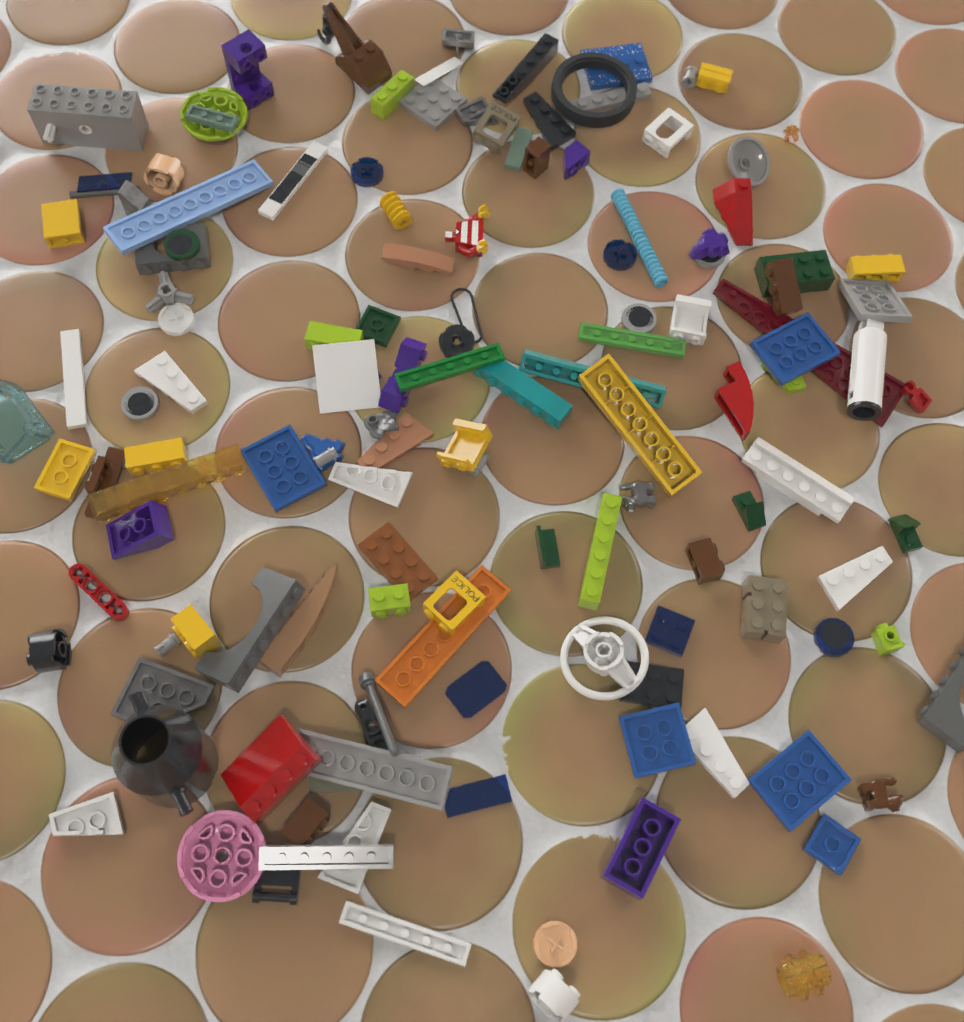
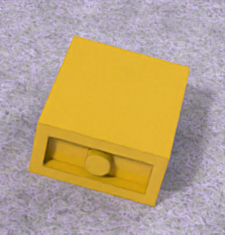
[41,199,85,249]
[436,418,493,472]

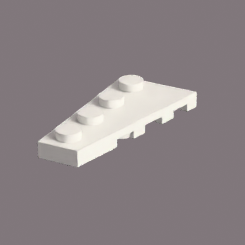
[328,462,413,508]
[686,708,750,799]

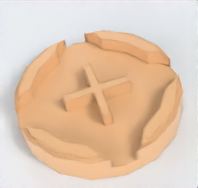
[533,921,578,968]

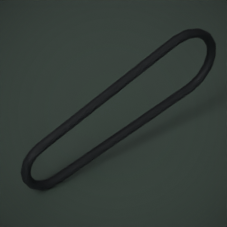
[450,288,483,343]

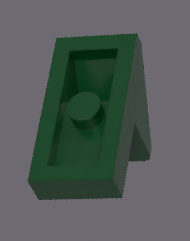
[732,491,766,532]
[888,514,923,553]

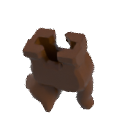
[857,777,904,813]

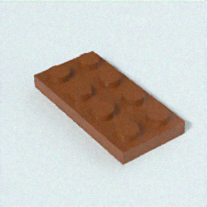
[358,522,438,601]

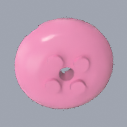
[177,810,266,902]

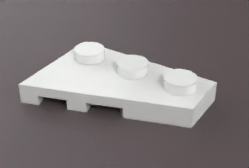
[48,792,125,837]

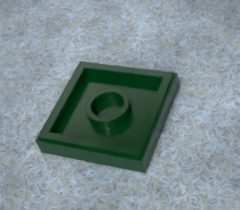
[355,305,401,348]

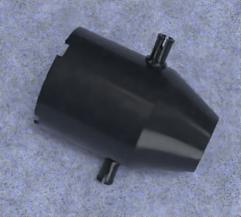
[111,691,218,817]

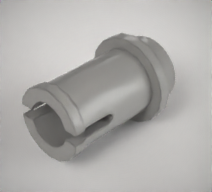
[313,447,339,468]
[469,453,490,476]
[154,632,182,657]

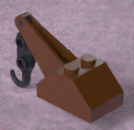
[317,1,392,95]

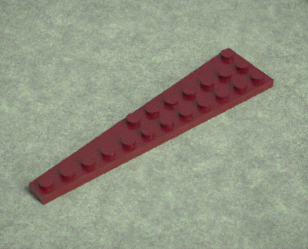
[713,278,908,428]

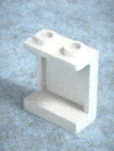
[668,294,712,346]

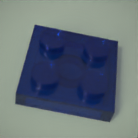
[645,605,695,658]

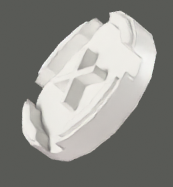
[158,302,195,336]

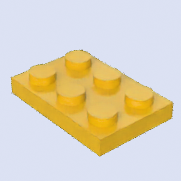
[34,438,97,502]

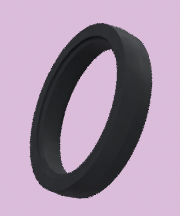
[551,52,637,128]

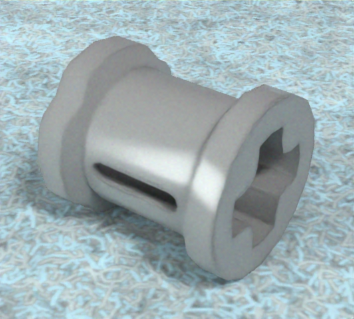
[681,66,699,88]

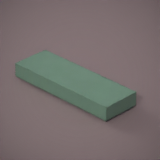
[185,104,239,133]
[504,127,533,172]

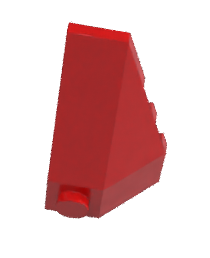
[713,178,753,246]

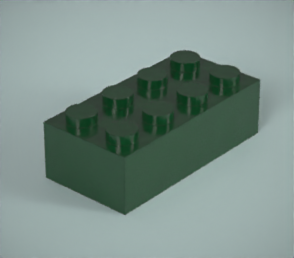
[754,250,835,298]

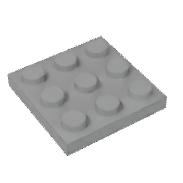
[399,78,467,131]

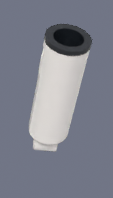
[847,319,887,421]

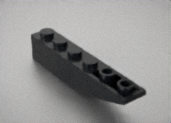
[492,33,559,104]

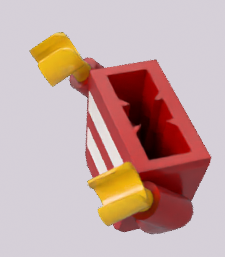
[445,204,490,258]

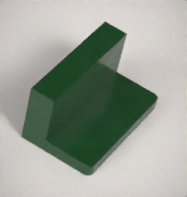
[535,525,560,569]

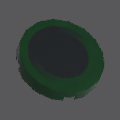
[164,229,200,261]

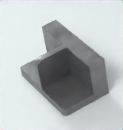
[442,28,475,55]

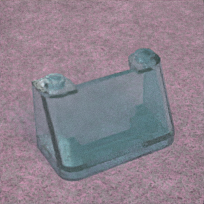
[0,379,55,464]

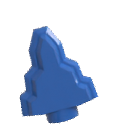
[301,434,346,472]

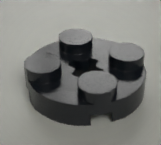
[439,324,475,358]

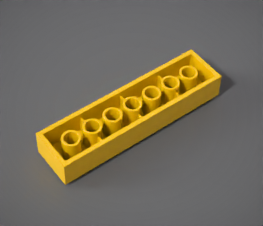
[578,354,702,498]

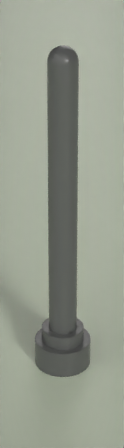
[358,672,399,757]

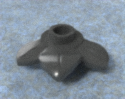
[364,411,399,440]

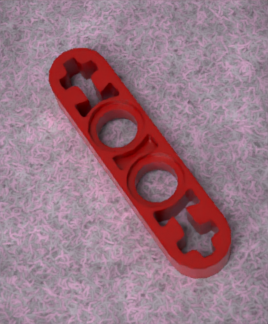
[68,563,129,622]

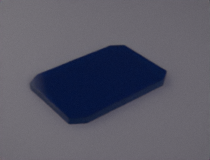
[445,661,507,718]

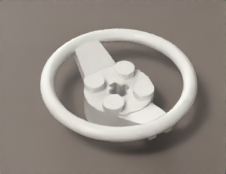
[560,616,649,701]

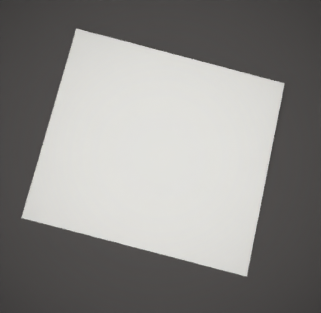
[312,339,380,414]

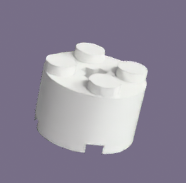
[527,968,581,1022]

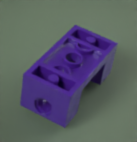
[221,29,274,111]

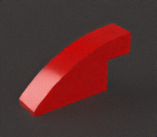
[714,361,754,441]

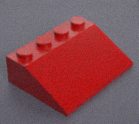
[221,714,323,823]

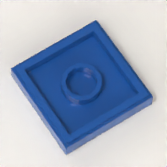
[802,814,861,876]

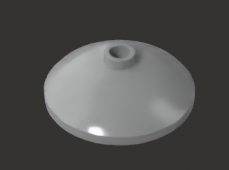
[727,136,770,187]

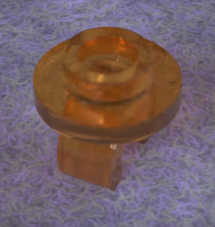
[783,125,800,142]

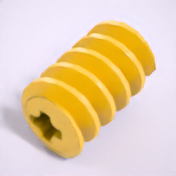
[379,191,414,230]

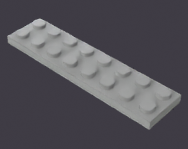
[294,727,454,811]

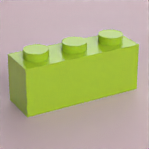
[370,69,414,120]
[304,321,364,351]

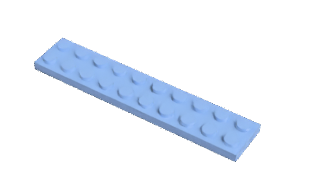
[103,159,273,256]

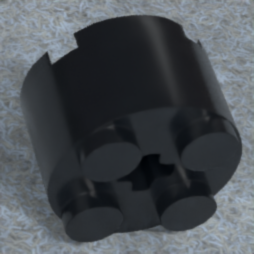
[26,628,72,673]

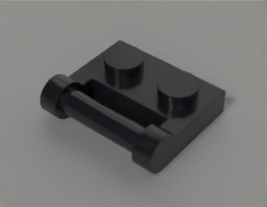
[252,870,301,906]

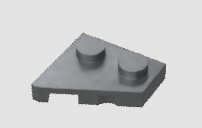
[455,96,499,125]

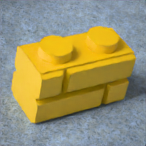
[695,62,733,94]

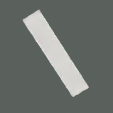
[414,57,464,86]

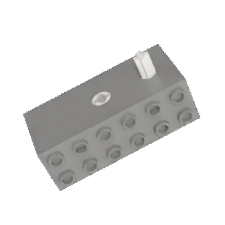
[27,83,149,151]

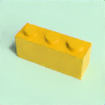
[845,254,906,282]
[124,437,188,476]

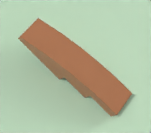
[381,243,455,276]

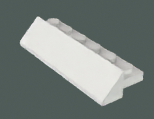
[741,437,854,524]

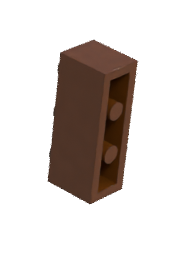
[765,257,803,317]

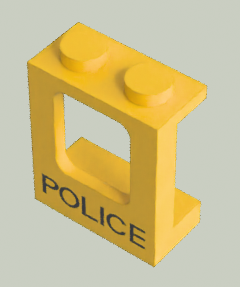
[423,570,486,636]

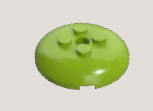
[180,87,248,142]

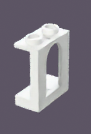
[642,107,694,158]

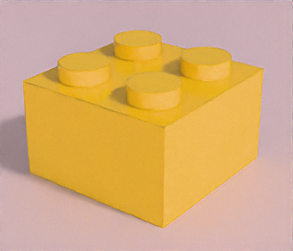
[170,604,222,659]

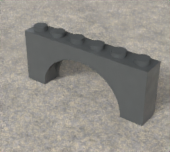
[194,567,305,693]
[917,646,964,753]

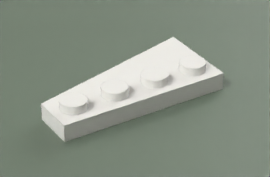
[134,351,208,414]
[816,546,893,612]
[317,801,392,894]

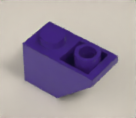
[563,139,591,180]

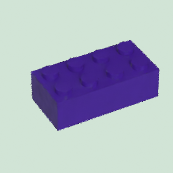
[600,797,681,900]

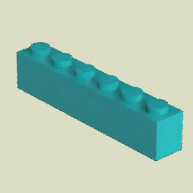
[472,361,573,430]

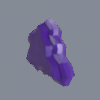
[689,228,730,260]

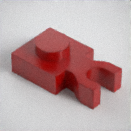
[900,380,932,414]

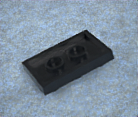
[619,661,684,708]

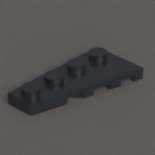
[523,91,576,152]

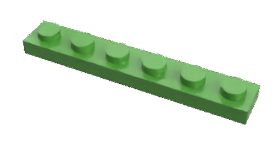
[578,322,686,359]

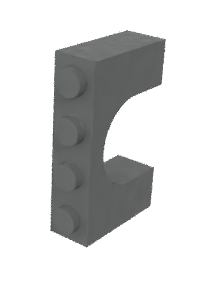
[135,222,211,275]

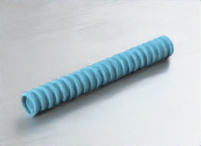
[610,188,669,288]

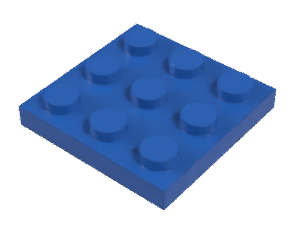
[619,702,696,779]

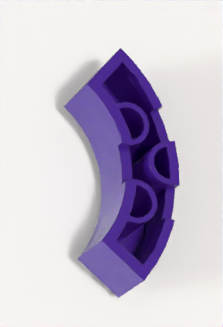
[378,337,428,413]

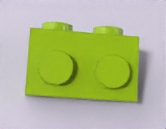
[368,583,411,619]

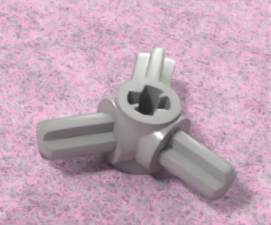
[145,271,194,313]

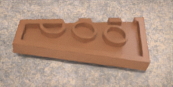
[356,412,434,469]

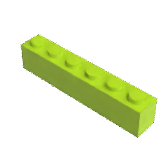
[578,493,622,611]

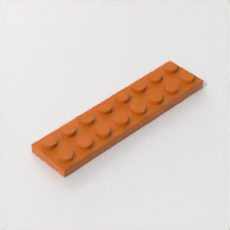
[375,565,511,709]

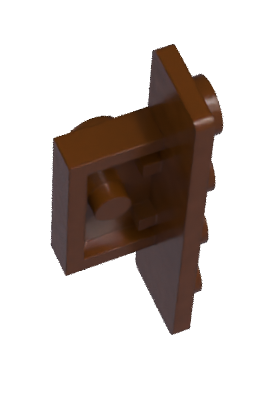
[85,447,125,520]

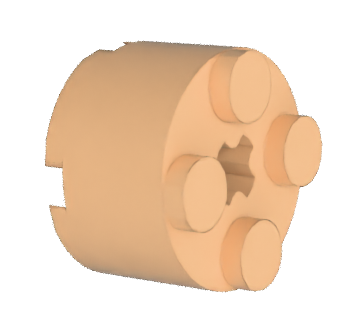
[144,153,184,196]

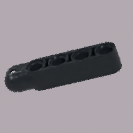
[354,698,389,751]

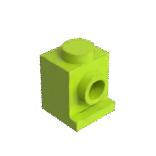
[871,623,905,656]

